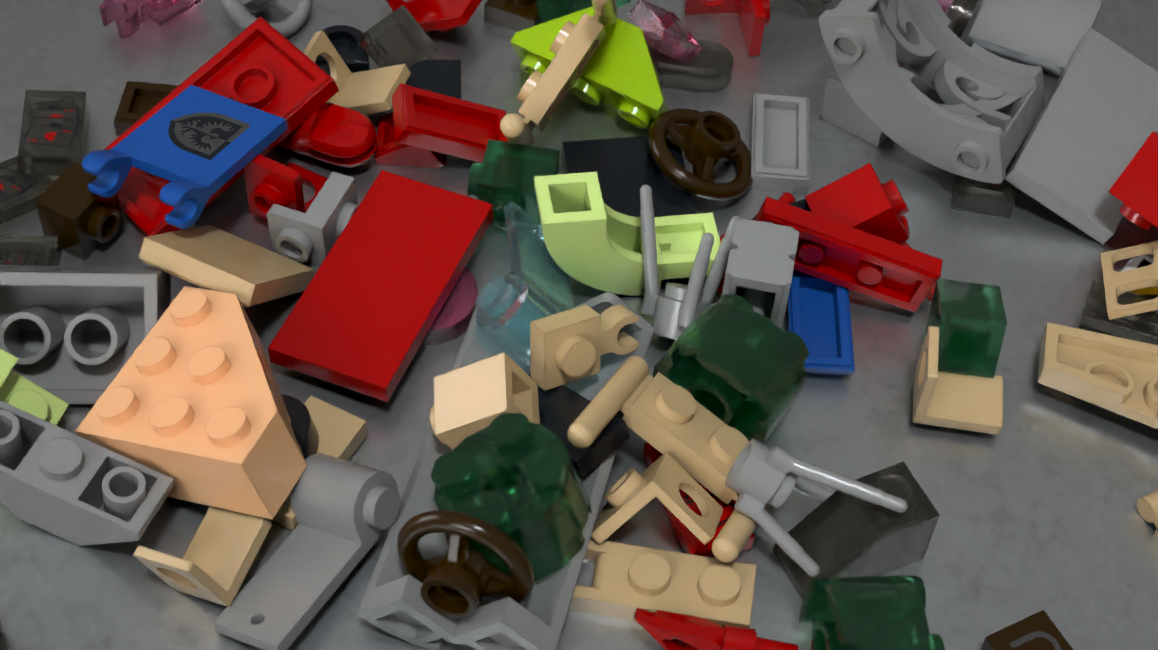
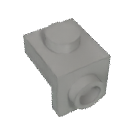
[266,171,359,267]

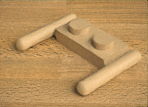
[500,0,618,151]
[567,356,770,562]

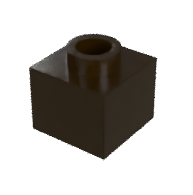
[34,162,123,261]

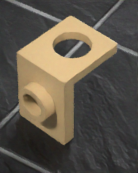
[303,31,411,117]
[913,326,1003,435]
[591,452,723,544]
[133,506,272,607]

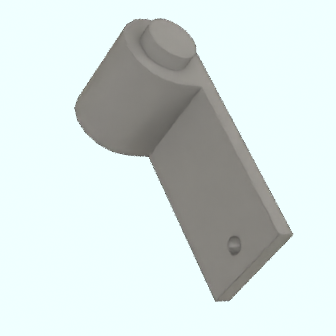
[213,453,401,650]

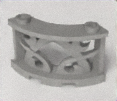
[819,0,1045,184]

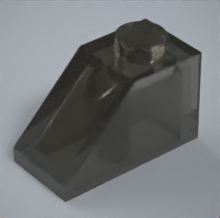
[773,461,940,606]

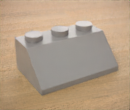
[0,265,171,404]

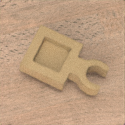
[530,304,639,391]

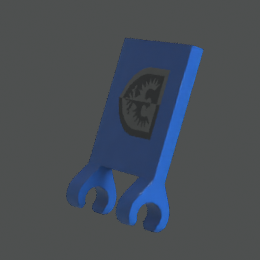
[82,85,288,229]

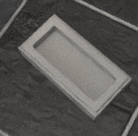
[749,93,810,194]

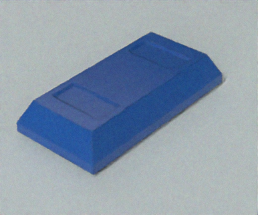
[787,270,855,377]

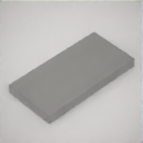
[1004,27,1158,244]

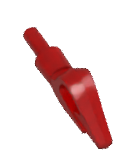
[634,608,798,650]

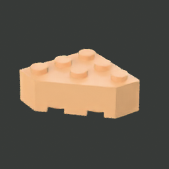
[75,286,307,519]

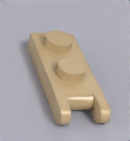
[568,538,757,628]

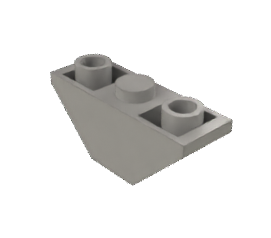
[0,401,174,546]

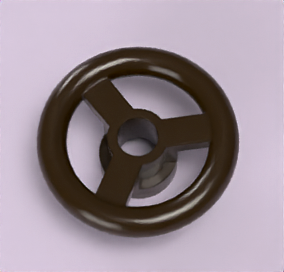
[648,109,753,201]
[397,510,534,618]

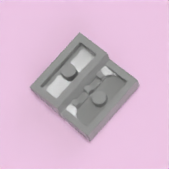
[967,0,1104,77]

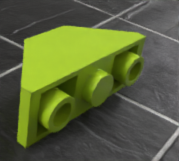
[510,6,669,129]

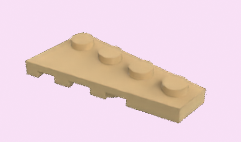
[1038,322,1158,429]

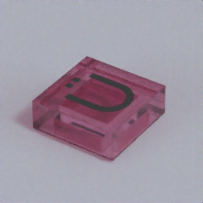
[628,0,702,63]

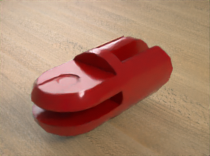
[276,102,378,168]

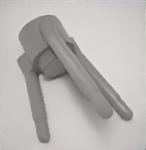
[640,184,742,342]
[725,438,908,577]

